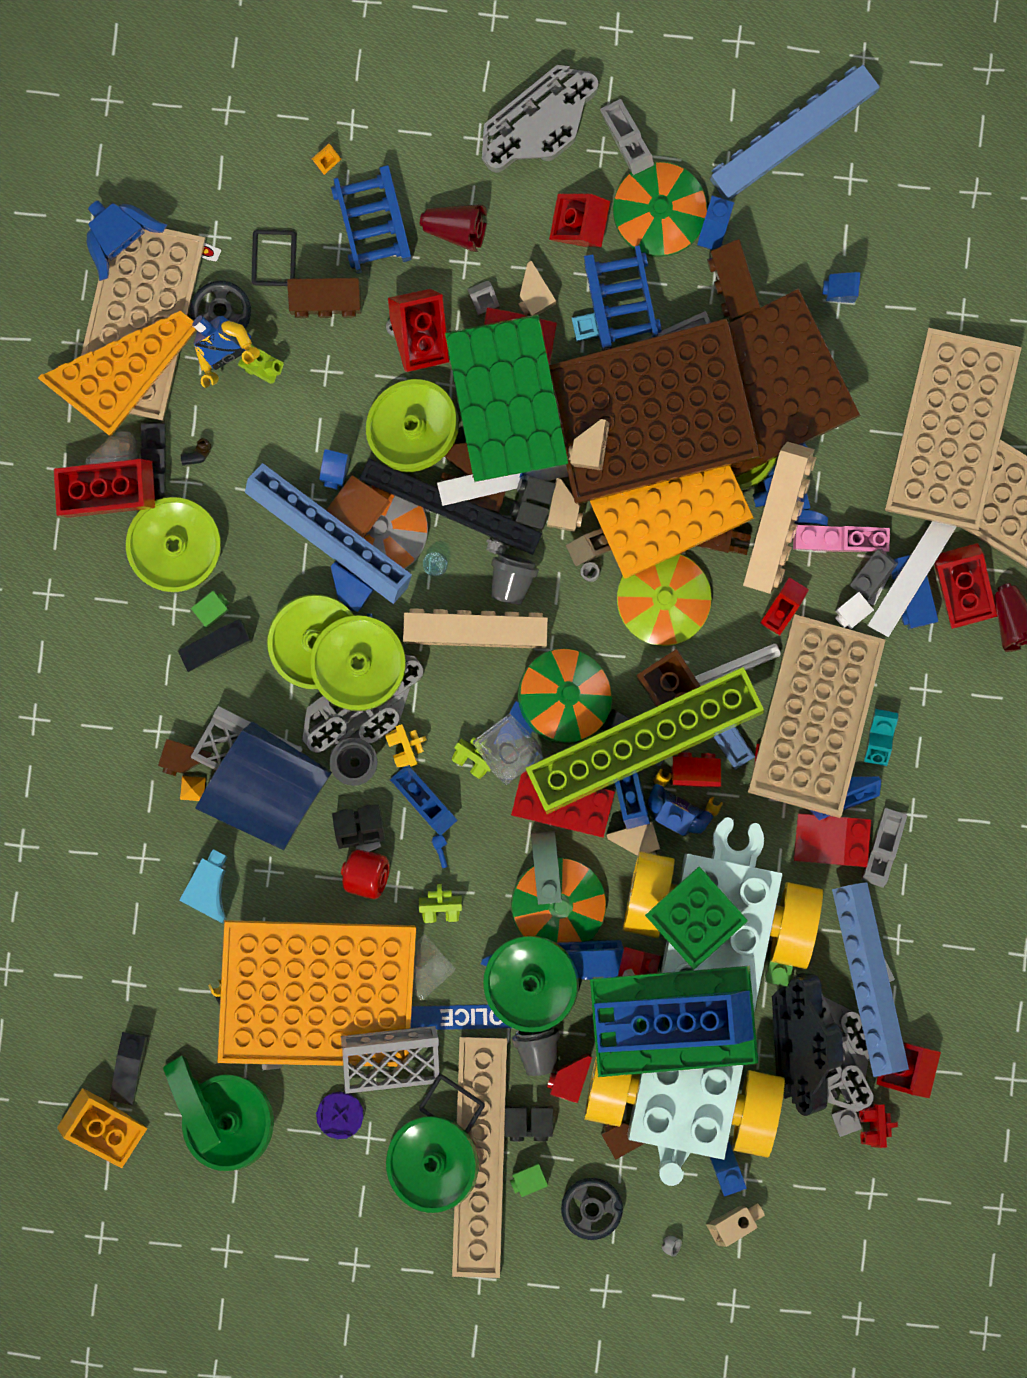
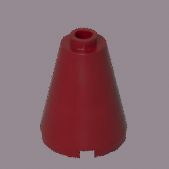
[419,204,487,252]
[995,583,1027,652]

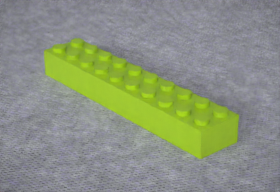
[526,667,764,814]

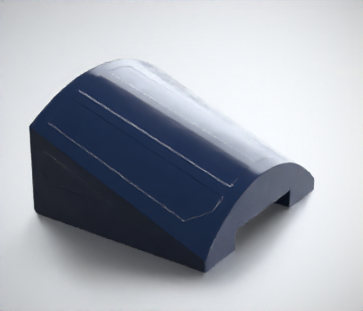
[195,722,332,850]

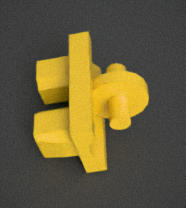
[385,724,427,768]

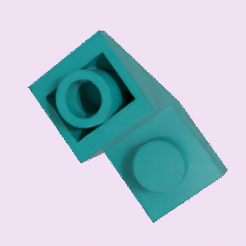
[864,709,899,766]

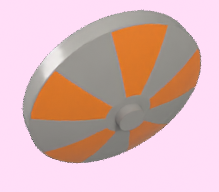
[364,484,428,569]

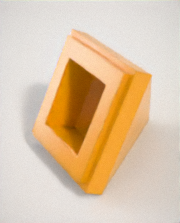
[312,144,342,175]
[180,776,206,801]

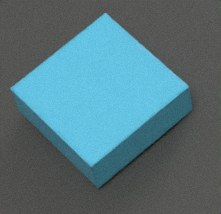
[572,313,599,342]

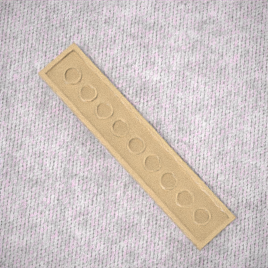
[452,1037,507,1278]

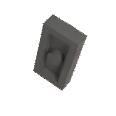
[850,549,898,600]

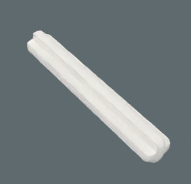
[695,644,781,686]

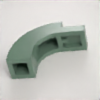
[531,831,562,905]

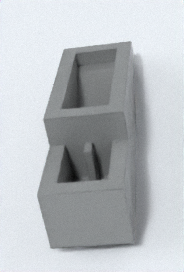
[600,99,654,175]
[861,808,907,888]

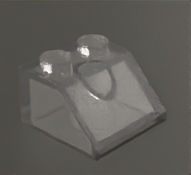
[473,714,543,785]

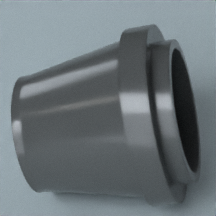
[491,554,539,605]
[330,738,378,786]
[512,1027,560,1076]

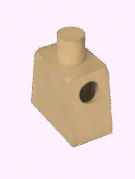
[706,1203,765,1247]

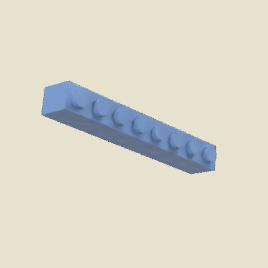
[710,65,880,201]
[245,463,412,604]
[832,882,909,1077]

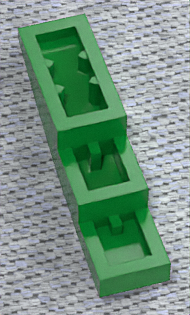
[163,1056,222,1154]

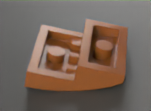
[326,475,390,538]

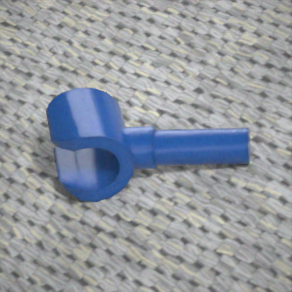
[432,834,448,868]

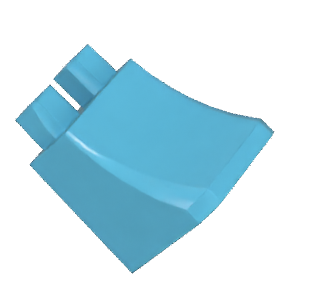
[179,849,227,924]

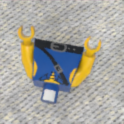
[192,315,260,388]

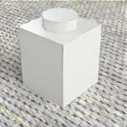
[835,592,874,629]

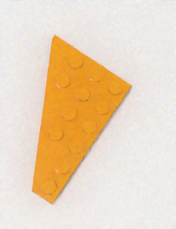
[38,311,197,437]

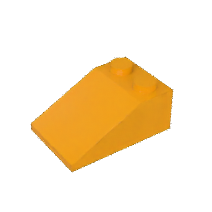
[57,1088,147,1168]

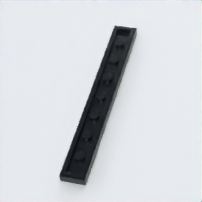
[359,458,542,555]

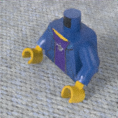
[648,769,723,836]

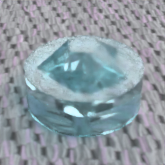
[423,552,448,576]

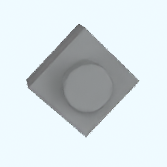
[831,1108,862,1137]

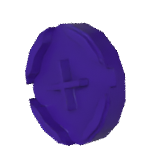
[316,1091,364,1139]

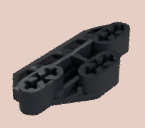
[772,973,844,1116]

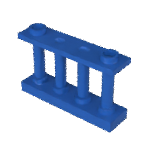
[331,165,412,274]
[584,245,662,351]

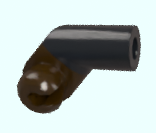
[181,438,211,466]

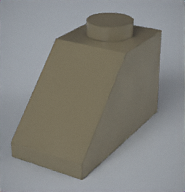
[566,528,612,566]

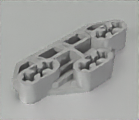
[482,65,598,173]
[302,655,424,753]
[820,994,873,1112]

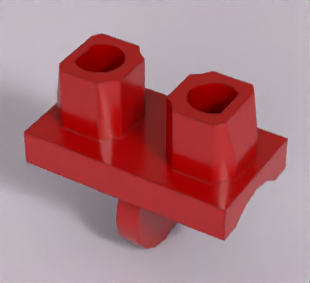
[859,1104,898,1148]

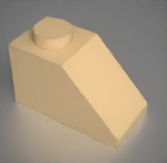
[518,261,556,316]
[568,419,610,470]
[547,478,583,532]
[606,822,660,855]

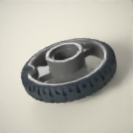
[190,281,251,330]
[561,1178,623,1240]

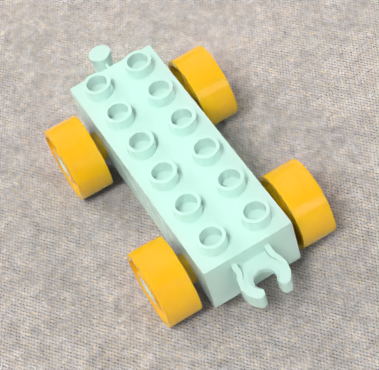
[584,817,823,1186]

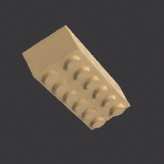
[743,442,817,594]
[403,609,548,649]

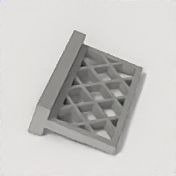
[191,706,303,770]
[341,1026,440,1094]

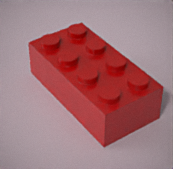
[53,459,155,518]
[511,769,615,838]

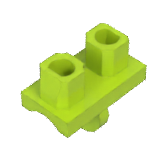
[238,345,284,384]
[452,737,496,779]
[419,884,462,923]

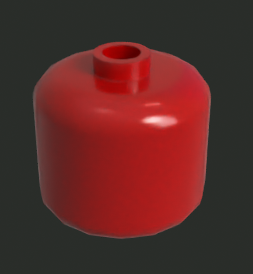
[341,849,390,899]

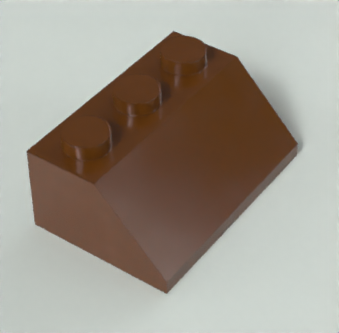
[707,239,760,322]
[287,278,361,318]
[636,649,701,707]

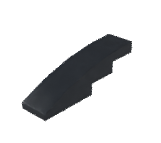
[141,422,166,501]

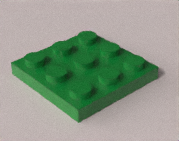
[645,866,748,970]

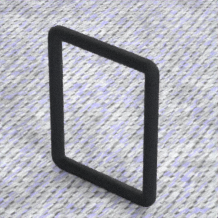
[251,230,296,286]
[419,1074,485,1133]

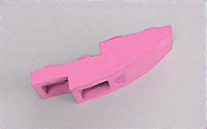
[793,525,890,552]

